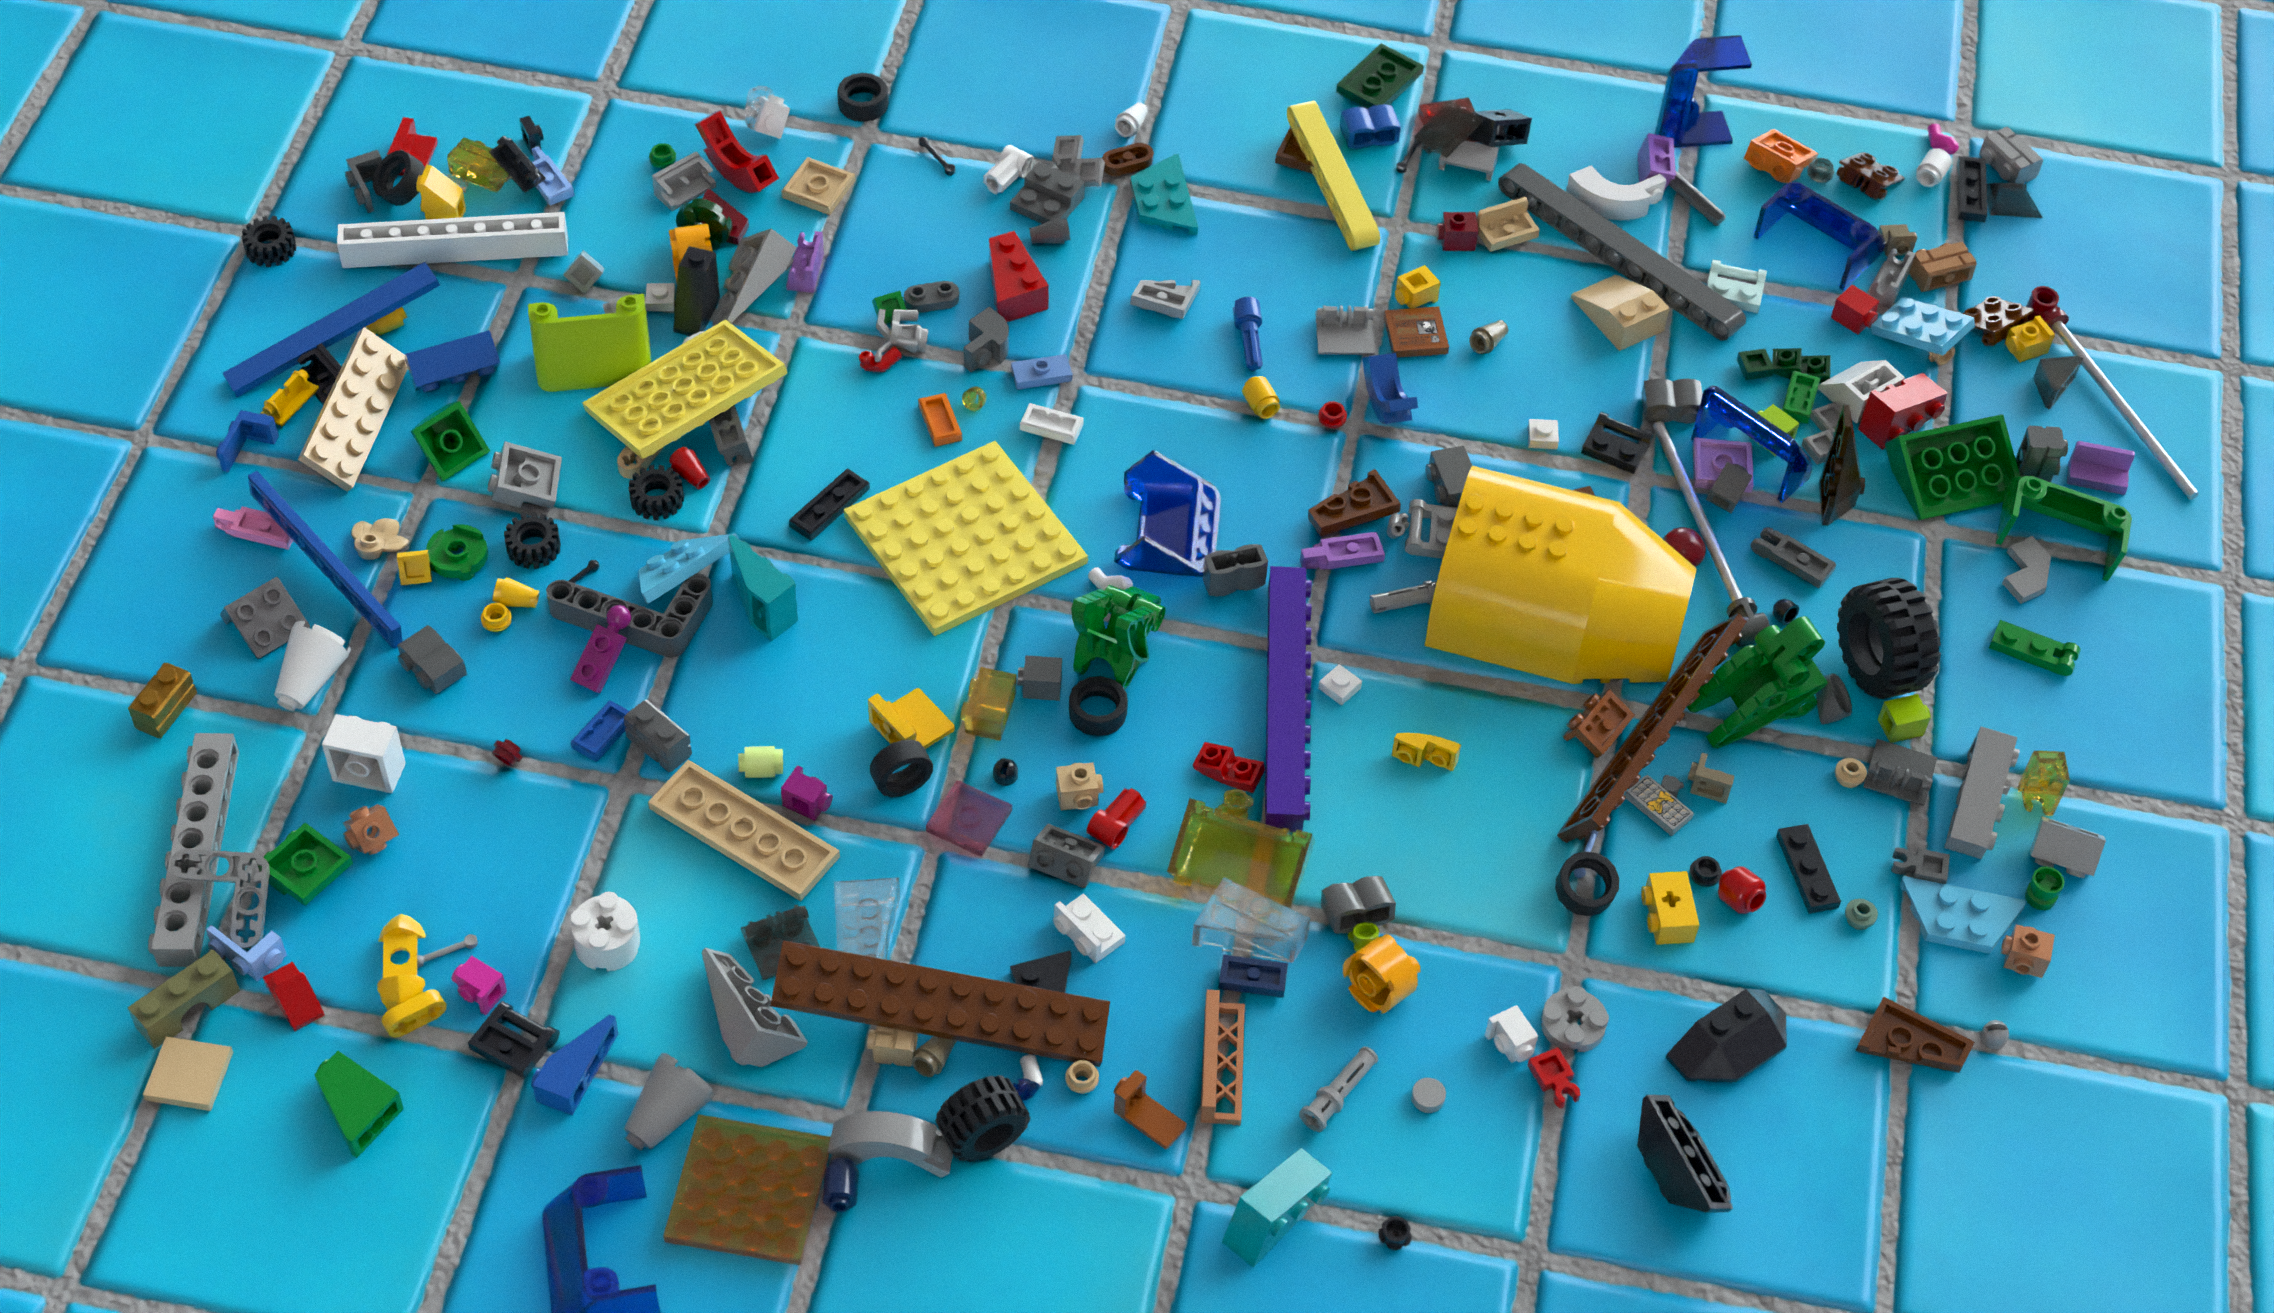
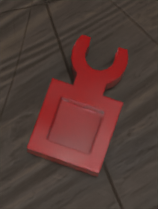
[1527,1047,1581,1109]

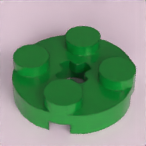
[426,524,489,581]

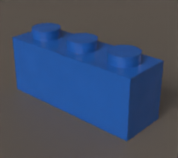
[404,330,500,393]

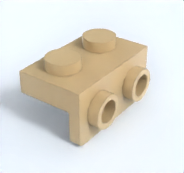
[1477,197,1540,252]

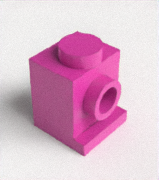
[452,956,507,1015]

